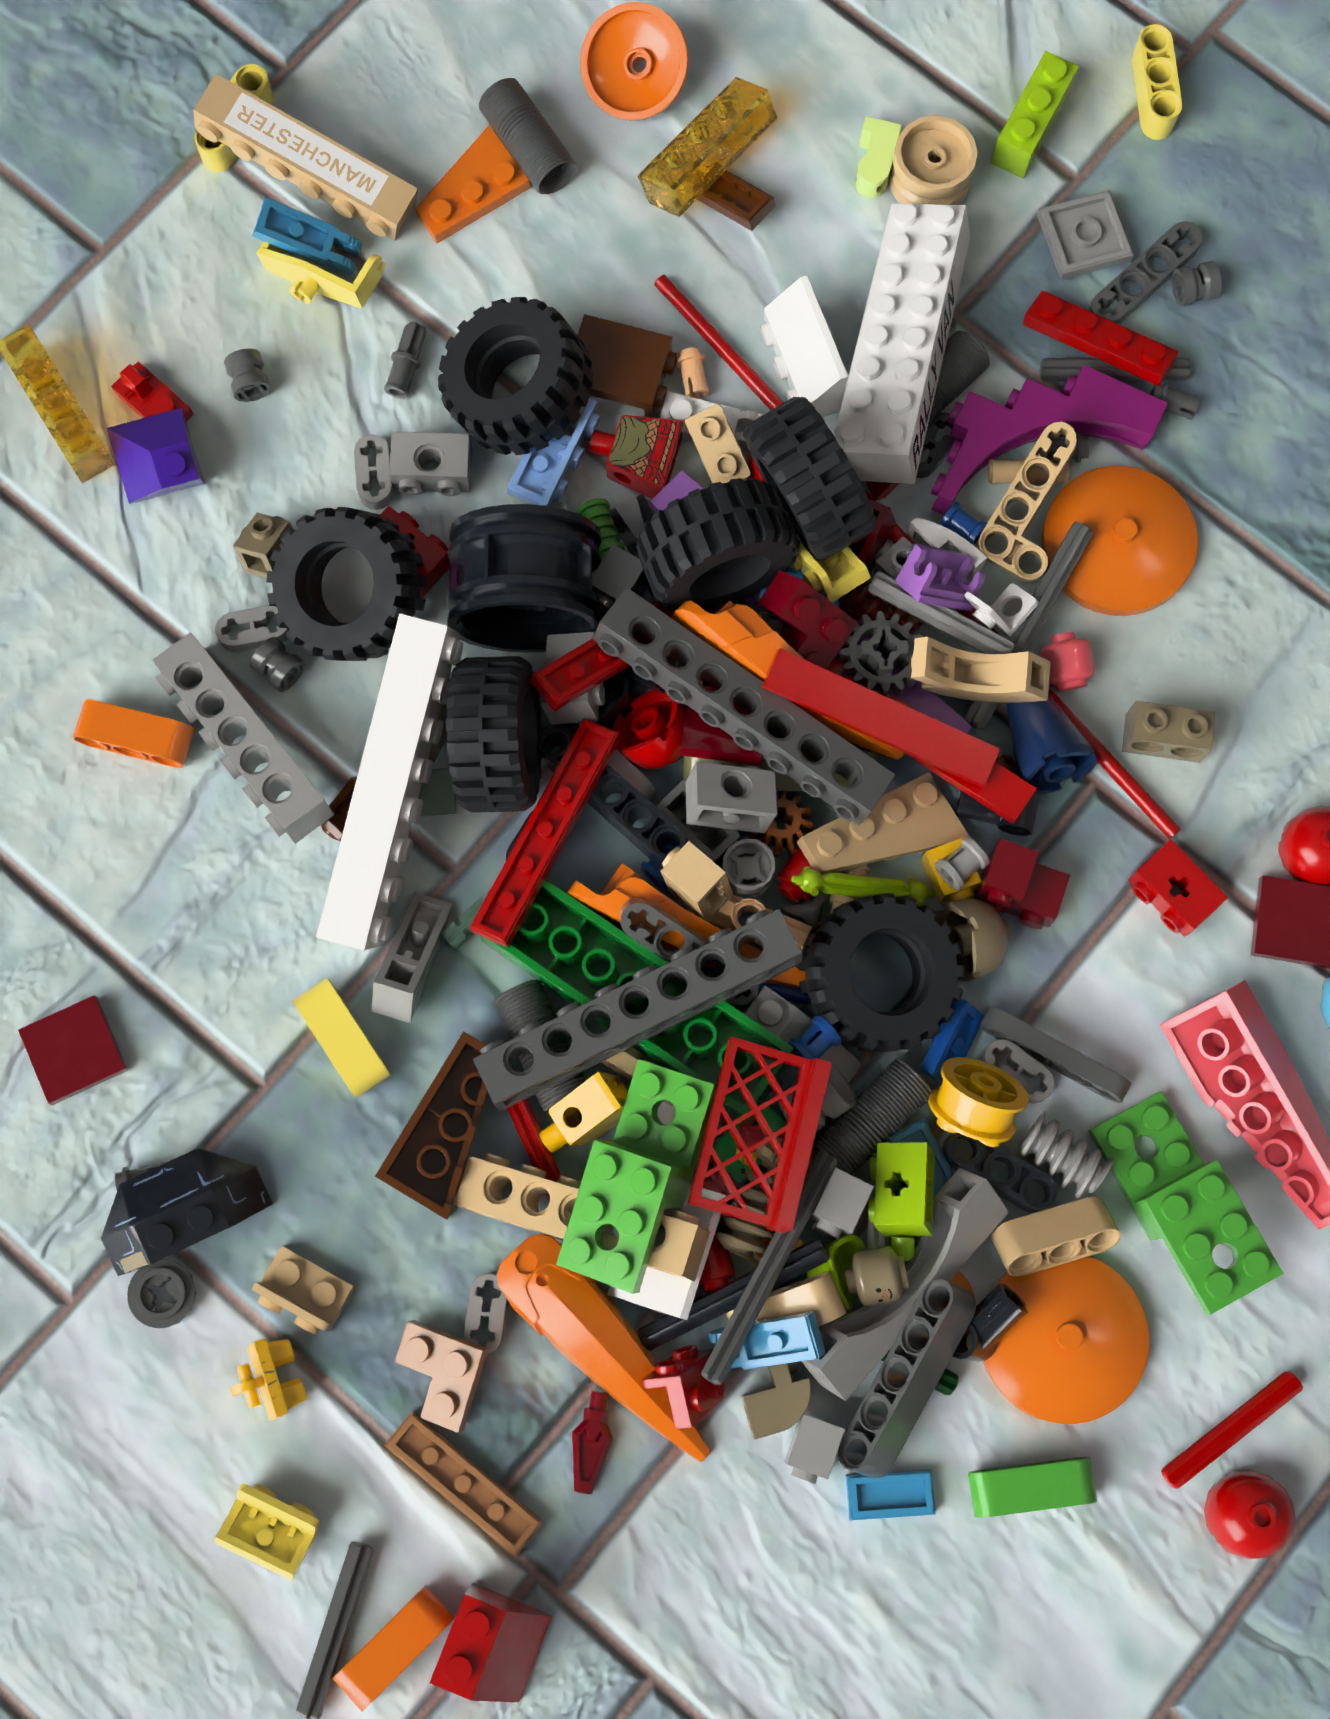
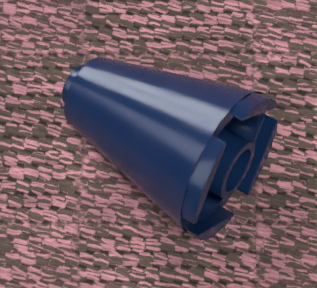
[1006,693,1097,795]

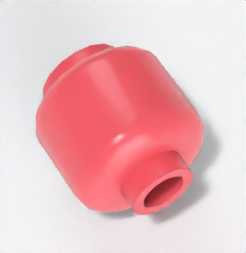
[1040,632,1095,692]

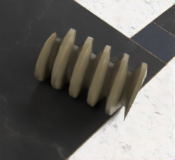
[715,1171,775,1266]

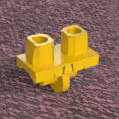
[230,1338,307,1421]

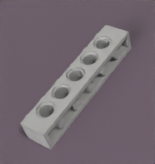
[152,632,334,844]

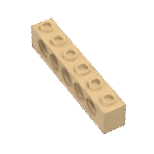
[453,1153,710,1282]

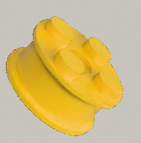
[928,1057,1029,1147]

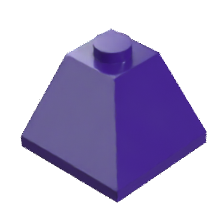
[106,408,205,504]

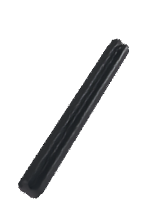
[638,1239,829,1351]

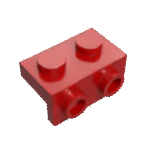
[642,1345,725,1429]

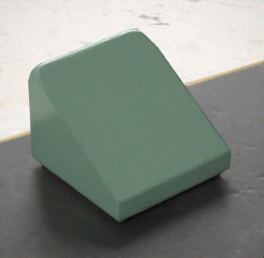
[418,768,457,816]

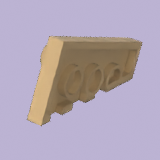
[797,772,971,875]

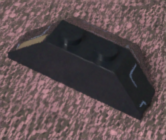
[101,1148,273,1276]

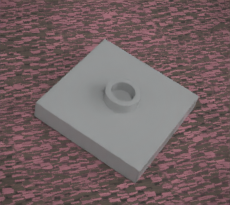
[1037,190,1134,280]

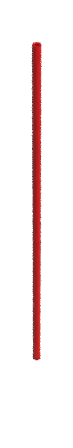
[654,275,1181,840]

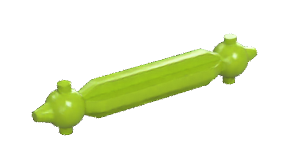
[791,866,935,906]

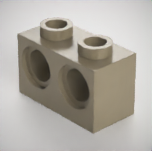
[1122,701,1215,763]

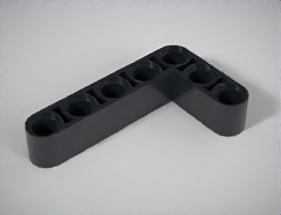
[537,672,687,869]

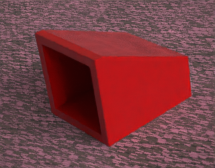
[429,1583,552,1702]

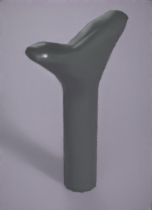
[782,871,844,934]

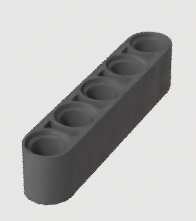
[838,1279,976,1478]

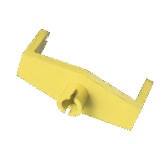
[257,241,385,308]

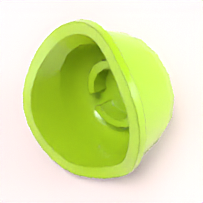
[807,1235,866,1310]

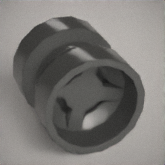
[1172,261,1222,306]
[224,348,271,402]
[249,637,306,692]

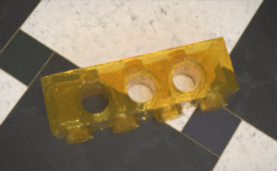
[637,77,778,217]
[0,324,116,483]

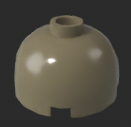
[935,898,1011,982]

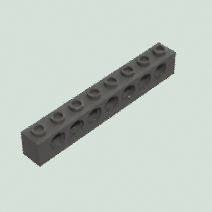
[593,587,895,825]
[473,909,803,1111]

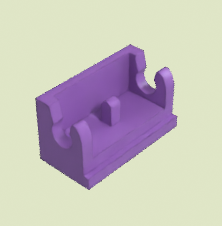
[895,544,985,612]

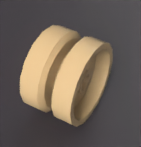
[889,115,978,205]

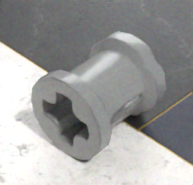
[935,837,990,891]

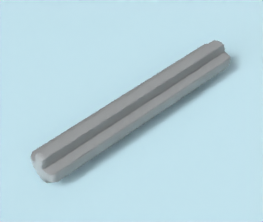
[868,572,1014,654]

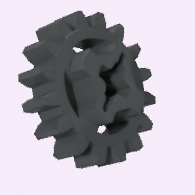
[837,611,922,696]

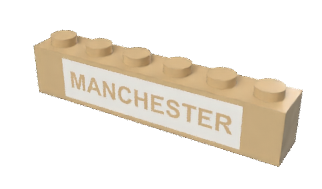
[193,73,418,241]

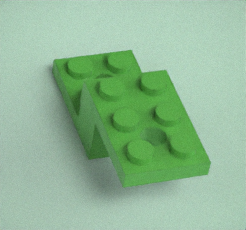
[556,1059,717,1294]
[1088,1091,1284,1315]

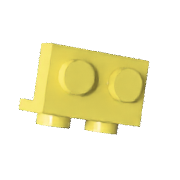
[790,541,871,602]
[215,1483,319,1581]

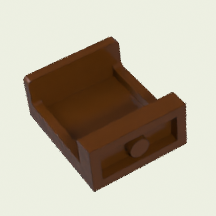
[578,314,678,418]

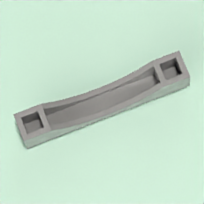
[801,1168,1009,1401]

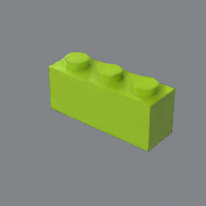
[991,50,1079,179]

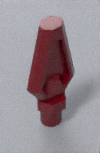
[572,1391,613,1494]

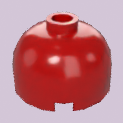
[612,691,686,770]
[1278,806,1330,886]
[1204,1469,1296,1559]

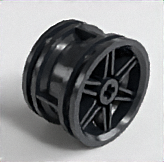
[447,504,601,653]

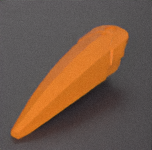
[671,601,905,760]
[567,863,806,988]
[497,1234,711,1463]

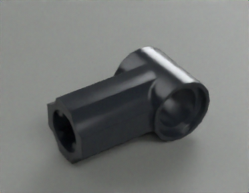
[956,791,1040,836]
[952,1283,1028,1362]

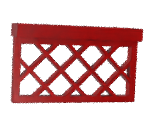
[687,1037,832,1233]

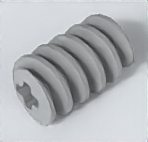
[1019,1112,1114,1199]

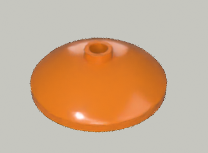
[580,2,689,121]

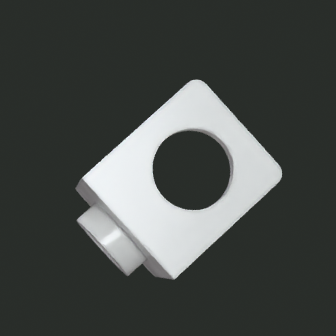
[964,583,1038,637]

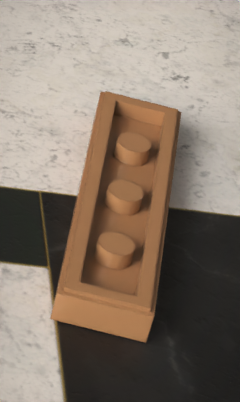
[384,1411,544,1558]

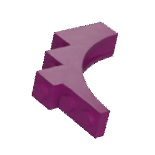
[930,365,1168,515]

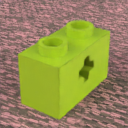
[868,1142,935,1236]

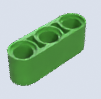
[968,1457,1097,1517]

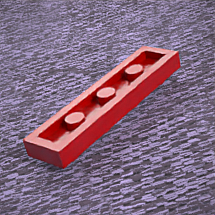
[1023,290,1179,386]

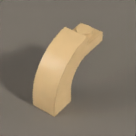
[911,637,1051,703]

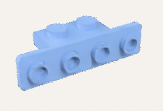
[507,398,601,507]

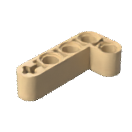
[979,422,1077,583]

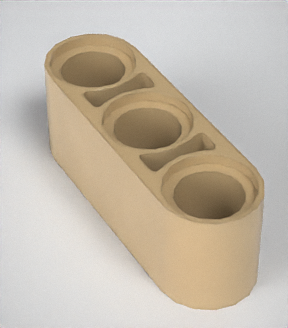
[991,1196,1121,1277]
[726,1272,846,1326]

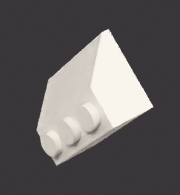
[760,275,848,417]
[607,1184,726,1320]

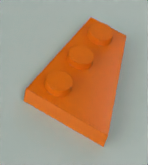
[415,125,530,244]

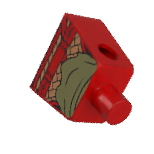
[589,415,684,499]

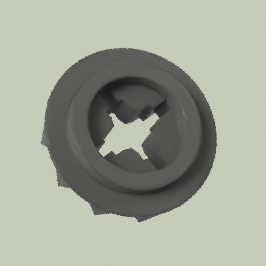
[127,1260,197,1328]

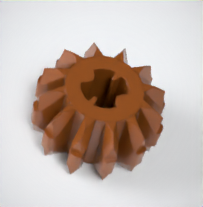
[748,789,815,858]

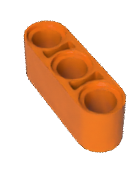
[72,699,195,768]
[332,1585,455,1711]

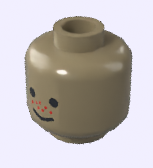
[845,1246,909,1306]

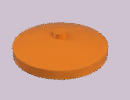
[1041,466,1198,616]
[983,1256,1150,1424]

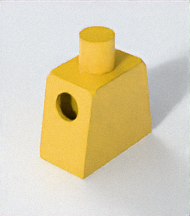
[539,1072,628,1153]

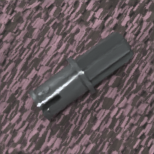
[384,322,427,399]

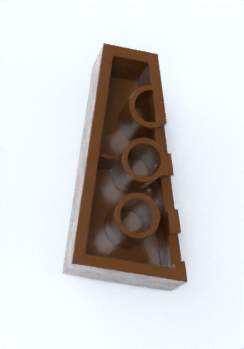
[375,1031,487,1220]

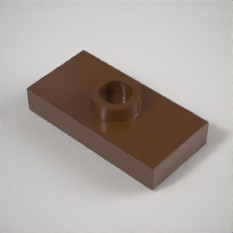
[694,166,776,231]

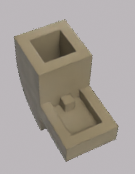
[741,1362,811,1440]

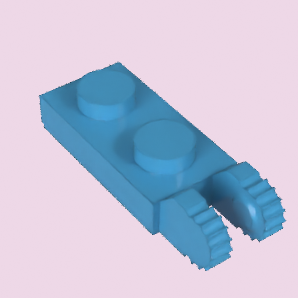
[252,197,363,275]
[708,1311,826,1370]

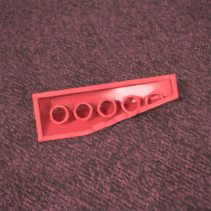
[1160,980,1330,1229]

